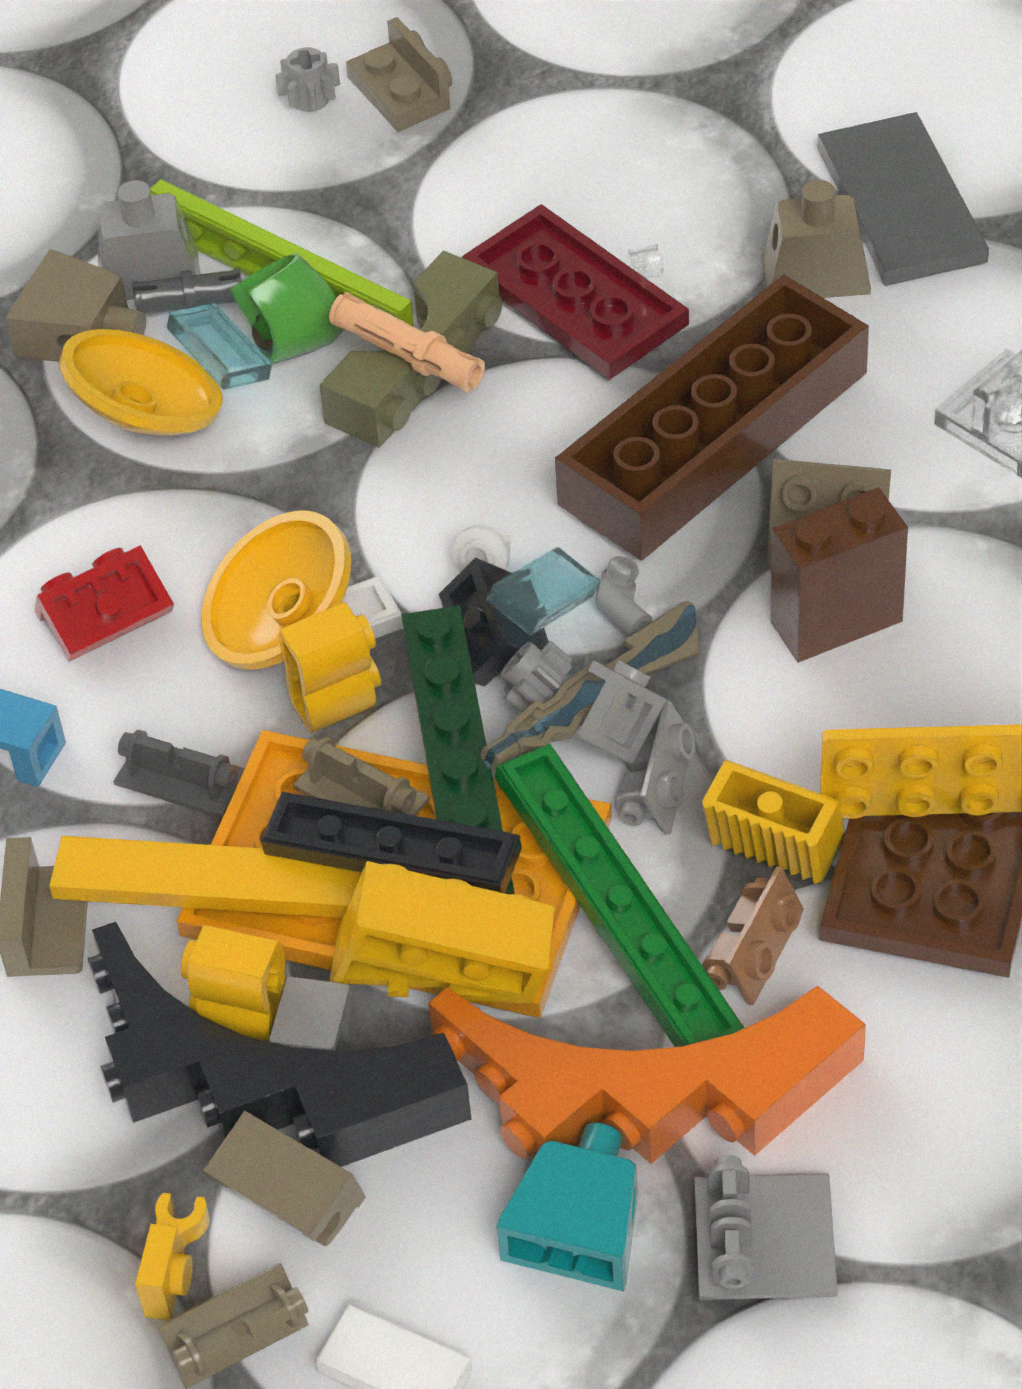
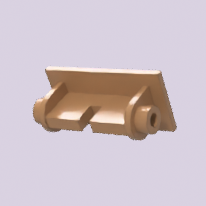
[702,867,804,1005]

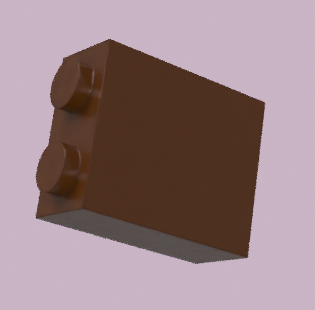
[771,487,908,663]

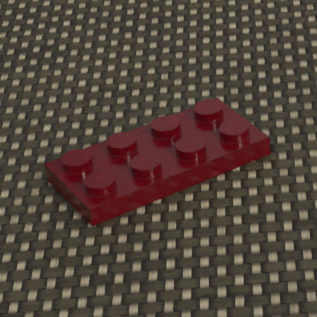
[462,204,689,380]

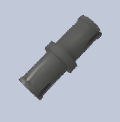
[132,268,242,314]

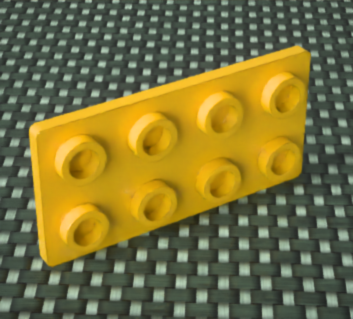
[820,724,1022,819]

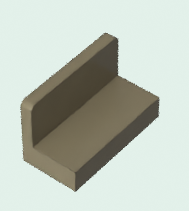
[0,837,88,977]

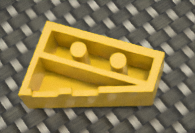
[330,861,555,1004]

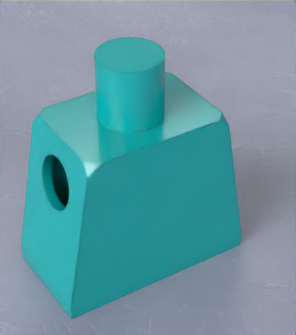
[496,1123,638,1292]

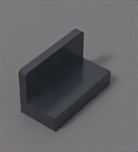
[439,558,549,687]

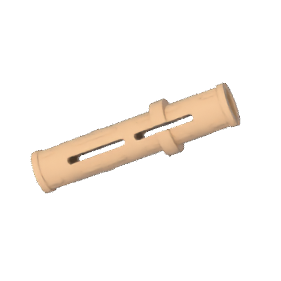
[329,292,485,393]

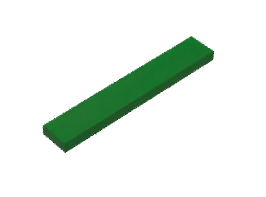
[494,744,745,1047]

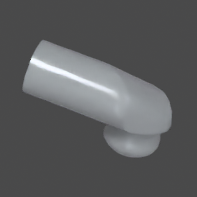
[595,556,652,636]

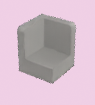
[269,976,356,1051]

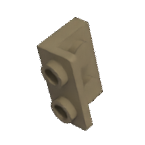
[346,17,452,132]

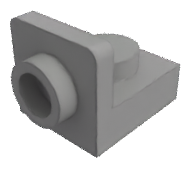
[577,660,667,764]

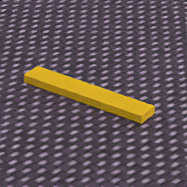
[49,836,362,918]

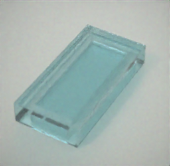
[167,303,272,390]
[486,547,599,636]

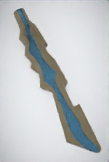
[480,601,699,770]

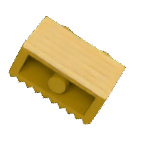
[702,760,845,884]

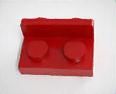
[34,545,174,662]

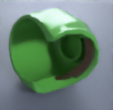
[230,253,344,364]

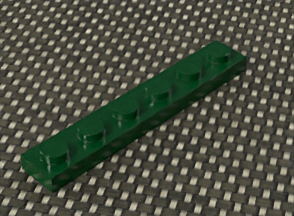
[401,605,515,894]

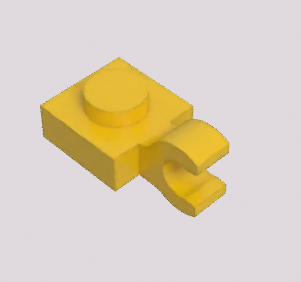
[135,1193,210,1320]

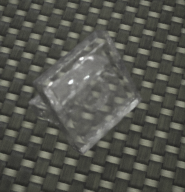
[934,349,1022,478]

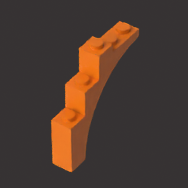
[428,985,866,1164]

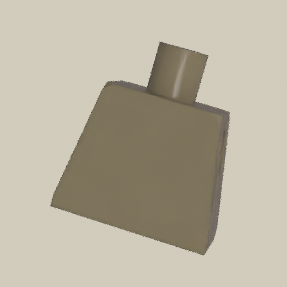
[763,180,871,298]
[5,249,146,362]

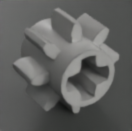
[275,47,340,112]
[501,641,573,713]

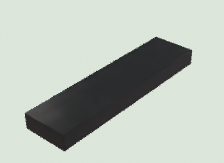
[261,792,522,894]

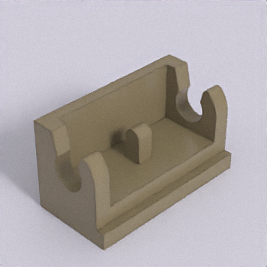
[203,1111,366,1246]

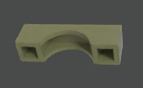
[319,250,502,448]

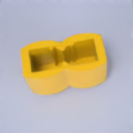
[278,602,381,734]
[181,925,287,1042]

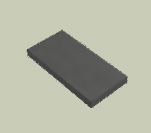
[818,112,989,286]

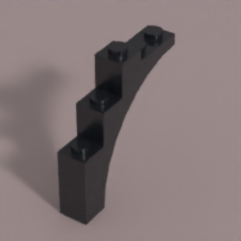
[87,921,472,1167]

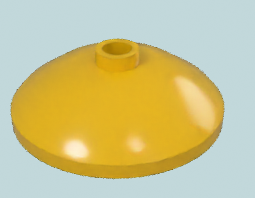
[59,329,223,436]
[201,511,351,670]

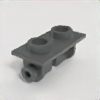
[113,730,245,818]

